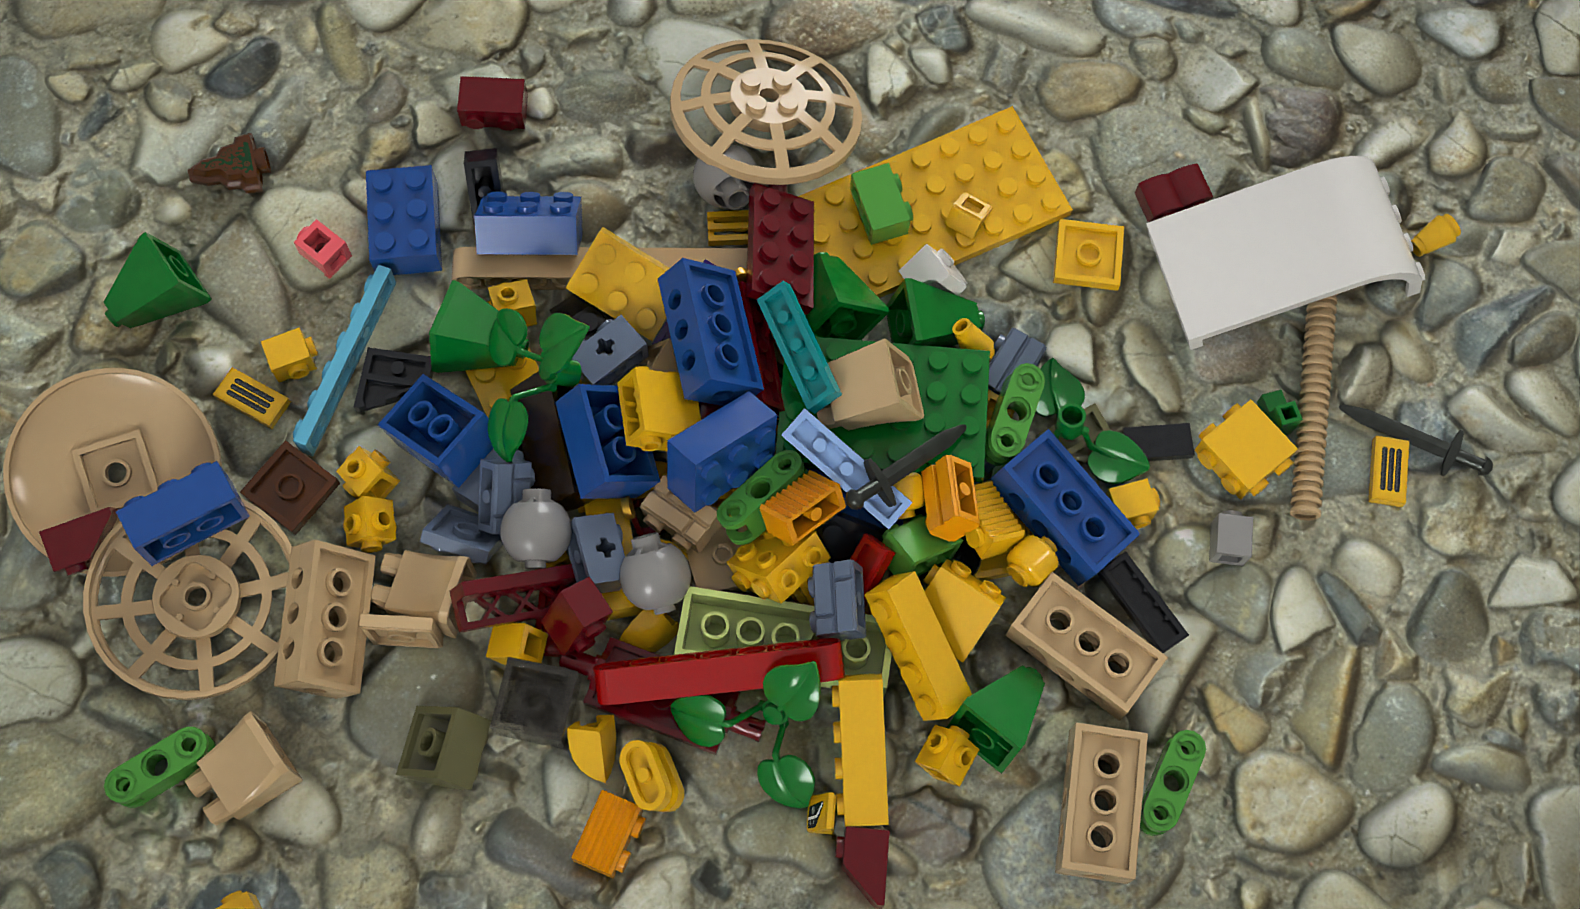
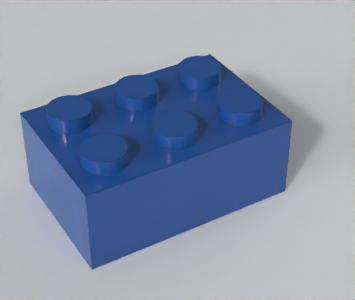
[366,165,442,275]
[474,192,583,255]
[378,374,493,488]
[555,384,661,499]
[667,391,777,513]
[115,461,250,566]

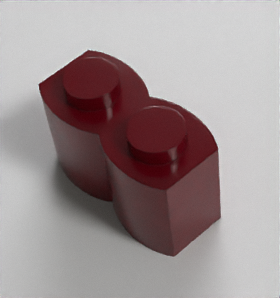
[1135,163,1213,222]

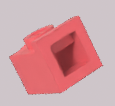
[293,219,352,279]

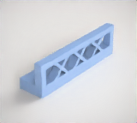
[781,408,912,529]

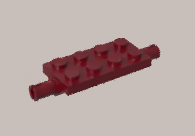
[746,183,814,342]
[559,637,767,755]

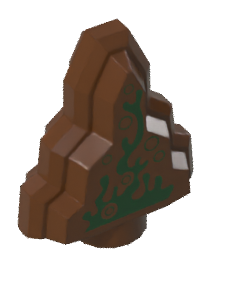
[188,133,271,194]

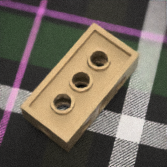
[274,540,376,699]
[1005,572,1168,721]
[1055,722,1148,884]

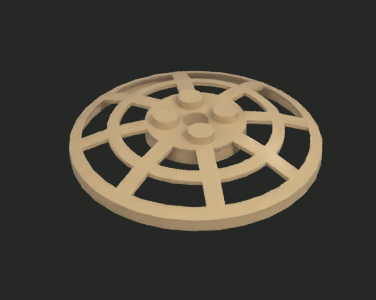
[670,39,862,185]
[83,498,292,700]

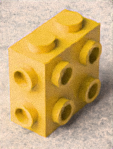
[617,366,701,451]
[1194,399,1298,500]
[726,529,831,604]
[923,559,1006,662]

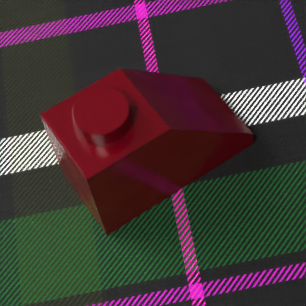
[39,507,118,576]
[835,827,890,909]

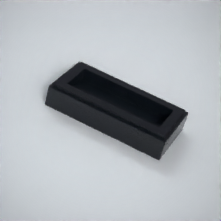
[1121,423,1195,461]

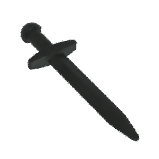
[1339,404,1493,476]
[845,424,967,510]

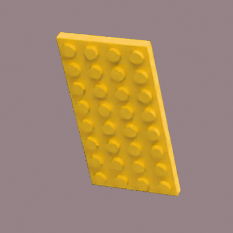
[798,106,1073,298]

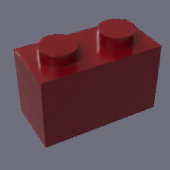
[457,76,528,131]
[541,577,613,656]

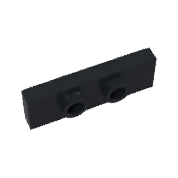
[1097,551,1189,654]

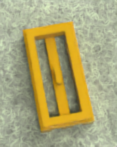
[707,210,749,246]

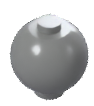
[693,143,757,210]
[500,489,572,569]
[620,532,691,615]

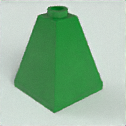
[104,232,212,329]
[805,252,890,340]
[886,278,985,348]
[429,280,529,373]
[946,665,1045,774]

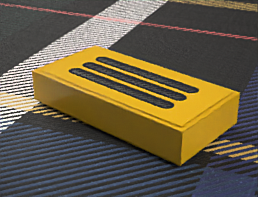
[213,367,291,429]
[1368,435,1409,507]

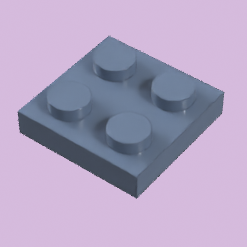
[420,504,503,564]

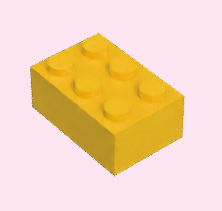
[565,227,670,341]

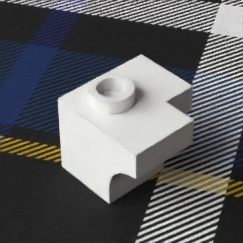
[899,244,968,296]

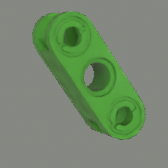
[985,363,1045,466]
[717,450,808,545]
[104,727,216,808]
[1140,730,1206,836]

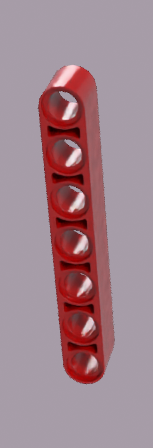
[593,638,845,705]

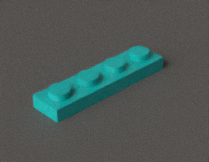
[757,280,842,414]

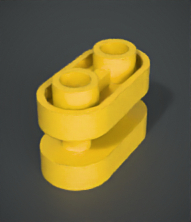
[619,740,684,812]

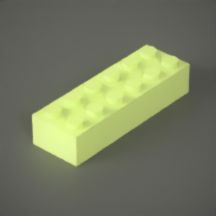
[674,586,892,697]

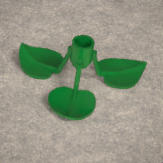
[488,308,590,463]
[992,358,1150,484]
[670,661,821,808]

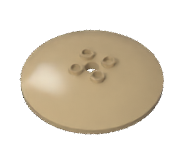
[3,368,222,577]

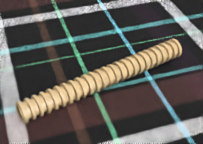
[1290,294,1338,521]

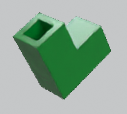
[1257,389,1303,435]

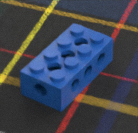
[658,258,764,406]
[988,429,1140,587]

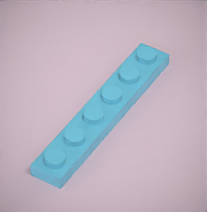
[293,264,397,457]

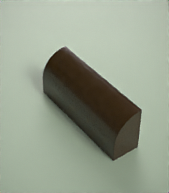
[510,371,594,512]

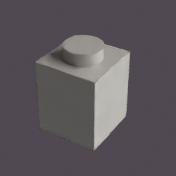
[1209,510,1253,566]

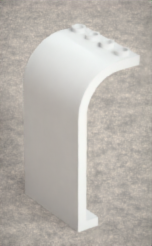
[1146,156,1425,350]

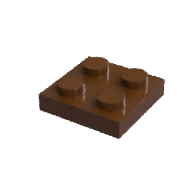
[240,440,341,535]

